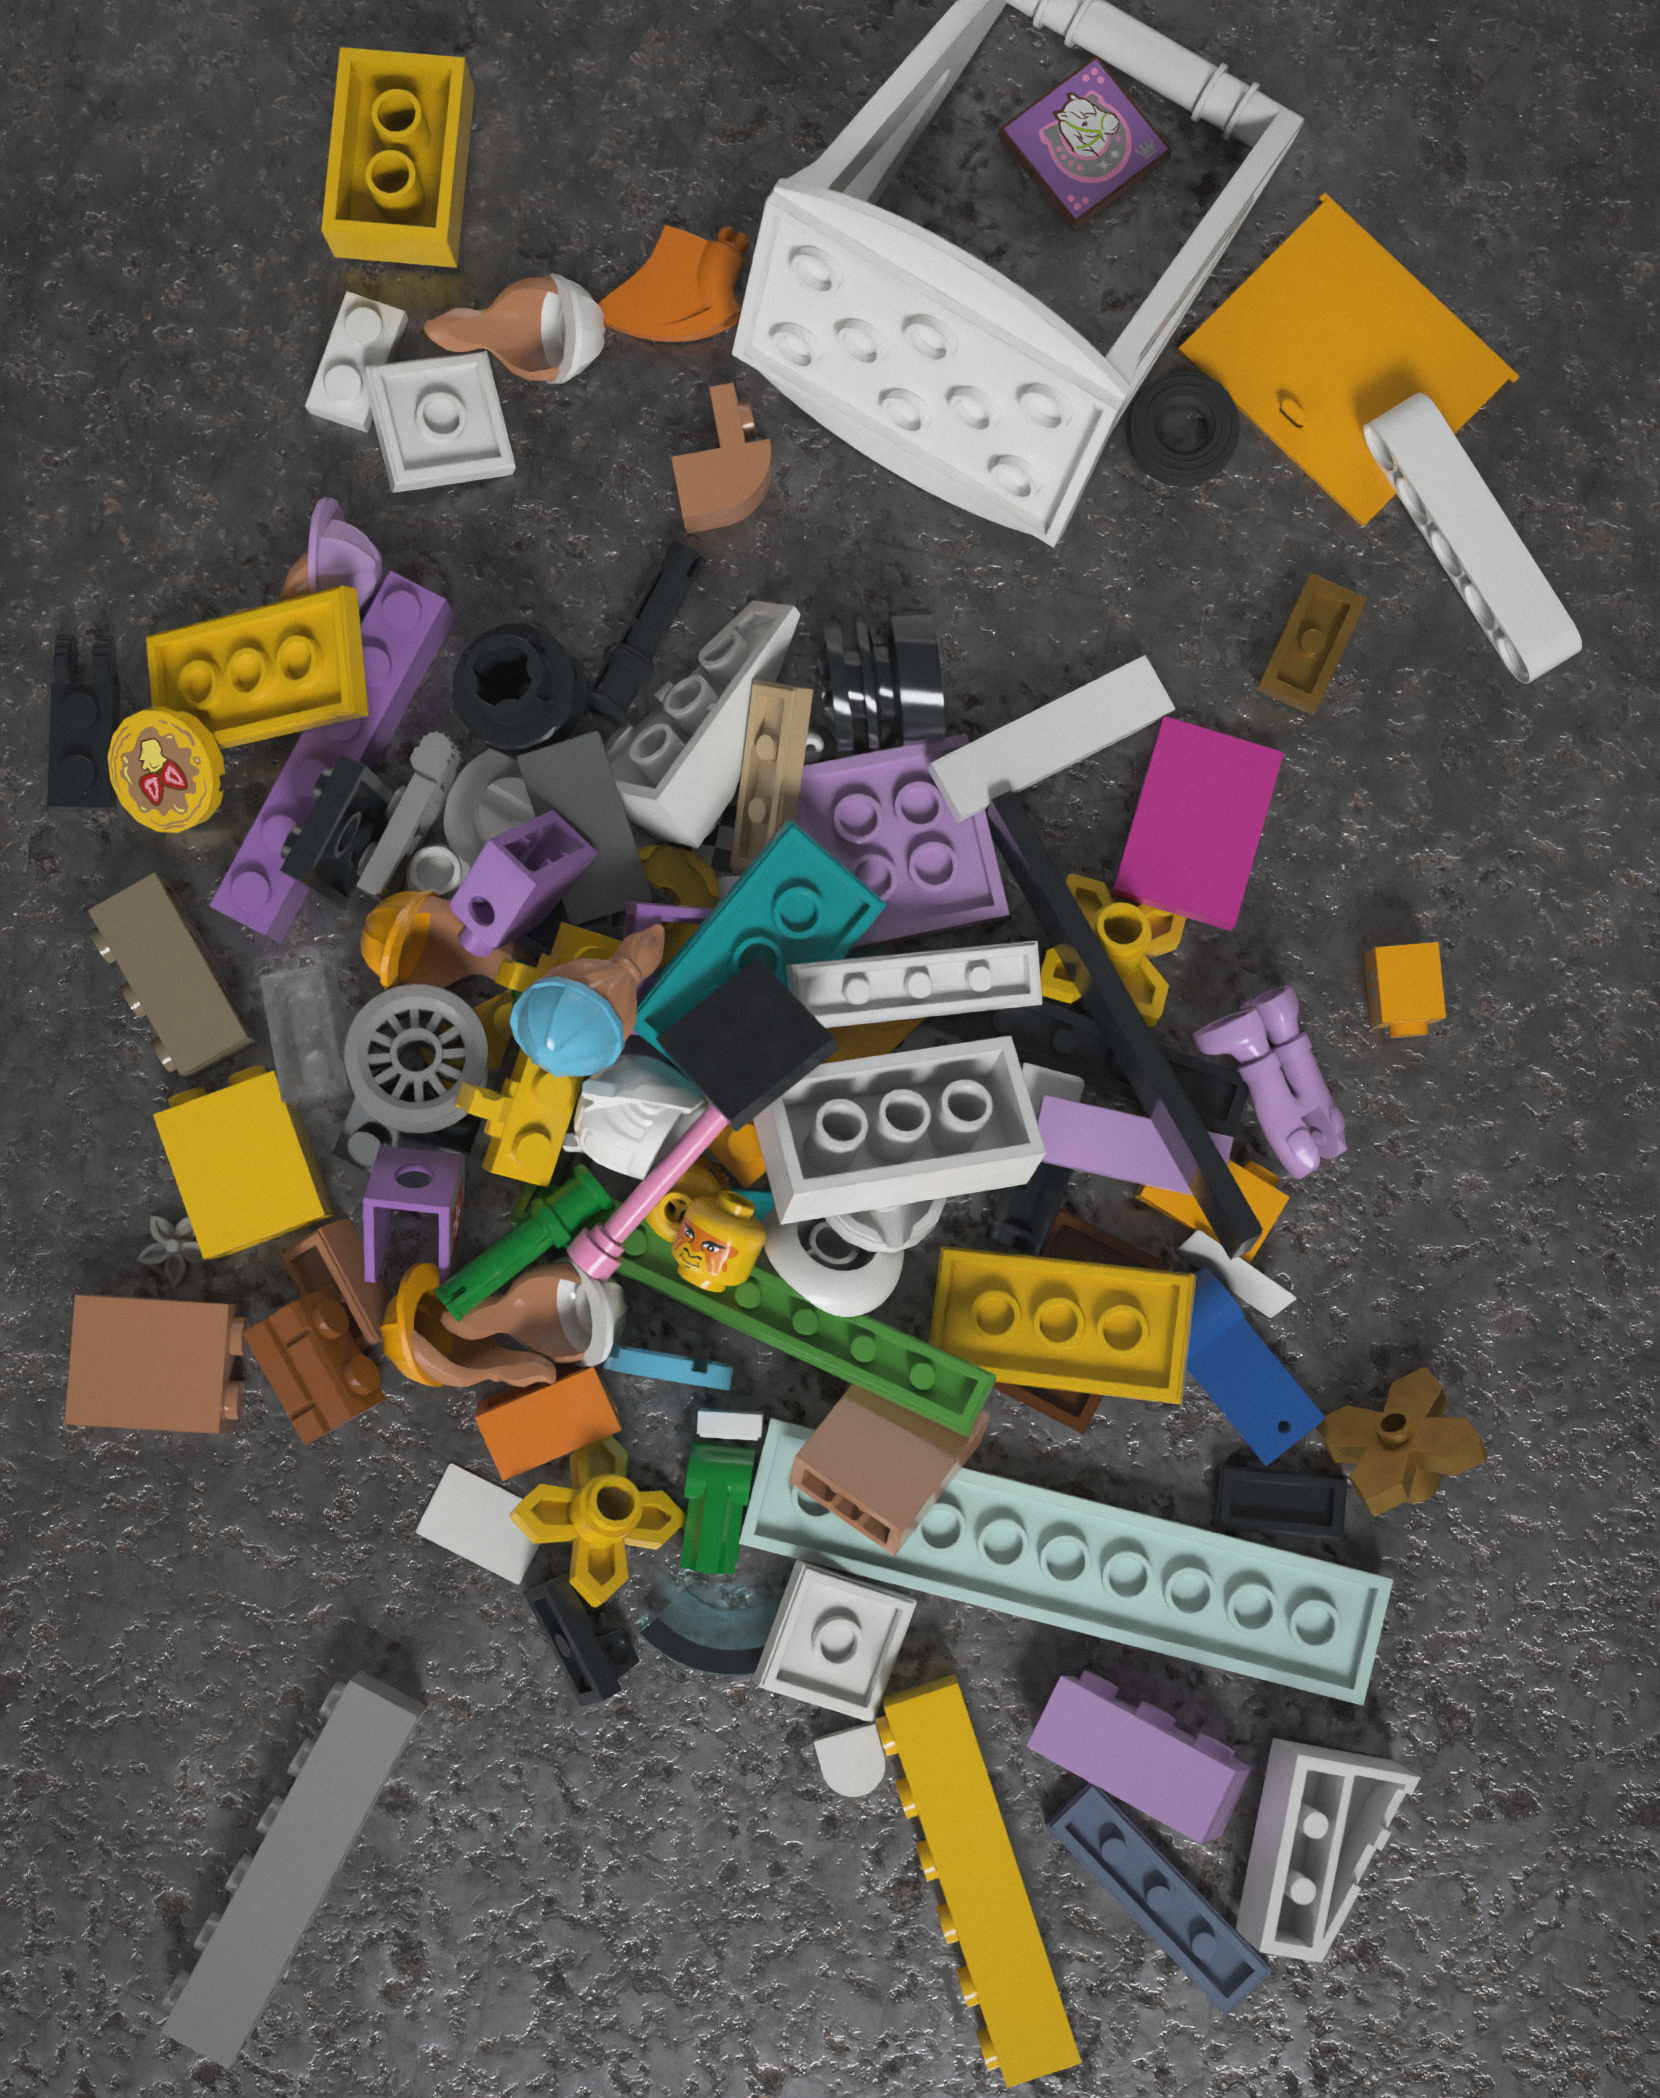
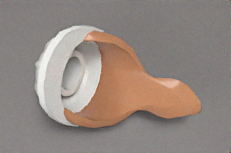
[423,274,606,384]
[439,1256,628,1367]

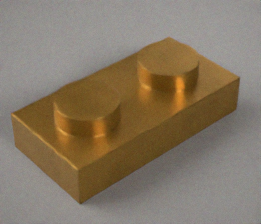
[1256,572,1368,716]

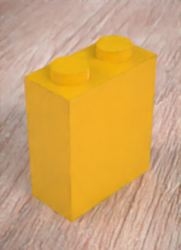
[153,1065,336,1259]

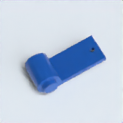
[1186,1267,1326,1466]

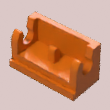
[474,1363,622,1481]

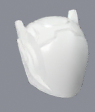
[562,1053,710,1180]

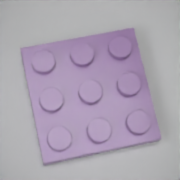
[796,733,1010,952]

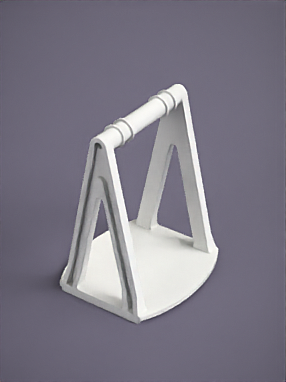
[732,0,1305,548]

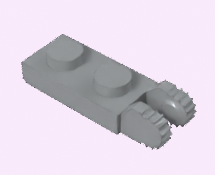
[356,730,465,902]

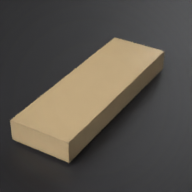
[730,680,813,871]

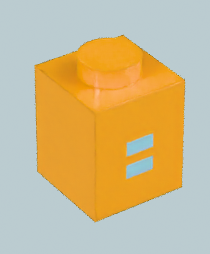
[1363,942,1446,1038]

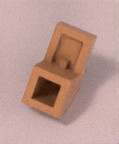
[671,383,773,534]

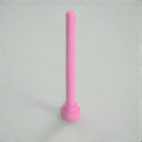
[567,1104,728,1282]

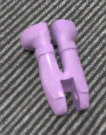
[1192,985,1347,1179]

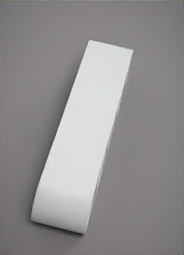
[1363,392,1582,684]

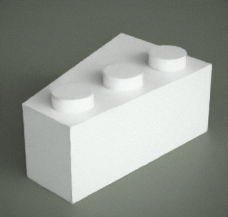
[1235,1738,1421,1963]

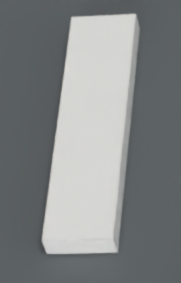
[927,655,1176,823]
[786,941,1043,1028]

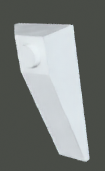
[604,601,801,848]

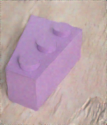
[1026,1670,1255,1844]

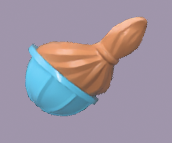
[510,924,665,1077]

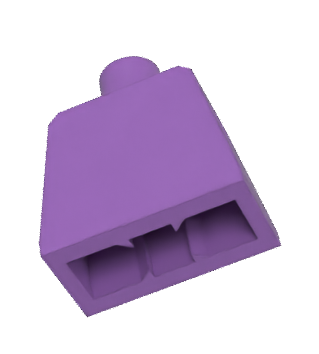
[450,810,598,957]

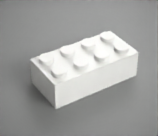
[753,1036,1046,1225]

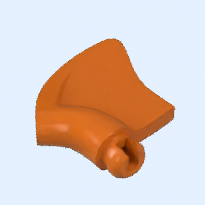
[598,225,750,342]

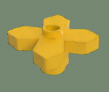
[1040,874,1186,1027]
[509,1435,687,1608]

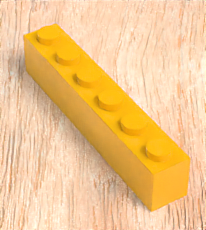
[875,1674,1082,2088]

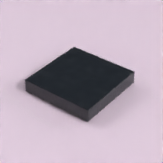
[655,957,840,1132]

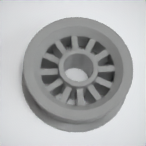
[344,984,489,1133]

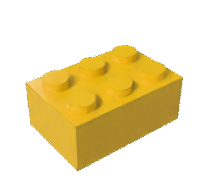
[321,47,475,268]

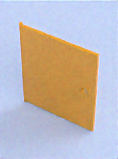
[1178,193,1520,527]

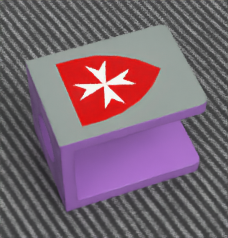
[363,1145,465,1286]

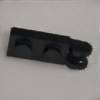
[47,634,120,811]

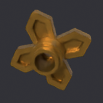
[1316,1368,1487,1516]

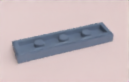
[1045,1780,1273,2016]

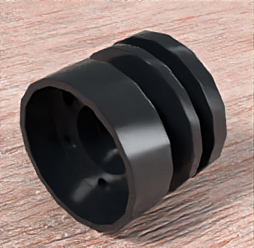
[817,608,945,753]

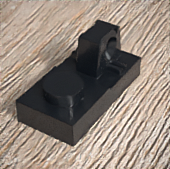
[523,1572,639,1707]

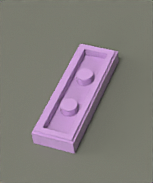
[1037,1095,1234,1196]

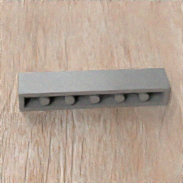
[160,1670,427,2069]

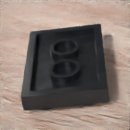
[280,754,394,910]

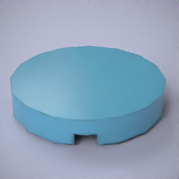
[603,1344,734,1390]

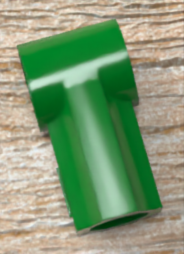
[680,1441,756,1575]

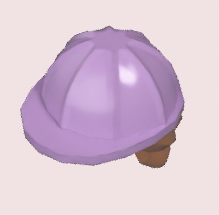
[231,497,384,615]

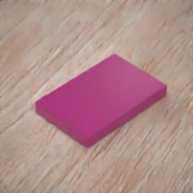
[1111,716,1284,931]

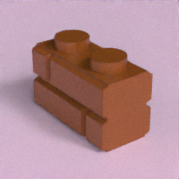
[242,1288,387,1445]

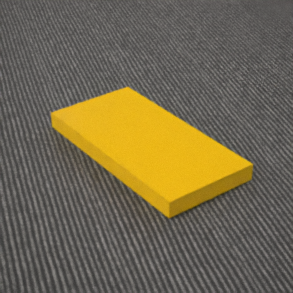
[146,585,369,750]
[929,1246,1197,1405]

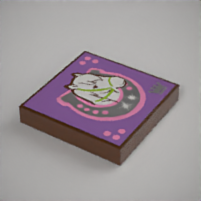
[998,56,1172,231]

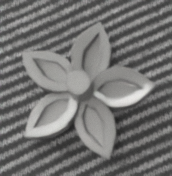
[136,1215,214,1288]

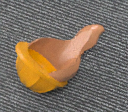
[360,889,538,991]
[380,1263,557,1387]

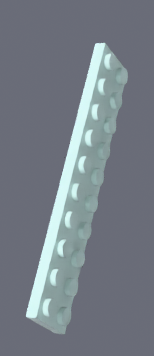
[739,1417,1394,1706]

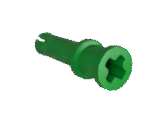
[433,1163,616,1323]

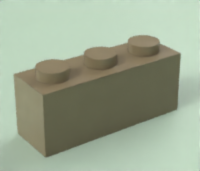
[88,872,260,1079]

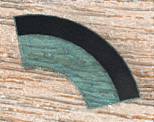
[638,1587,782,1676]

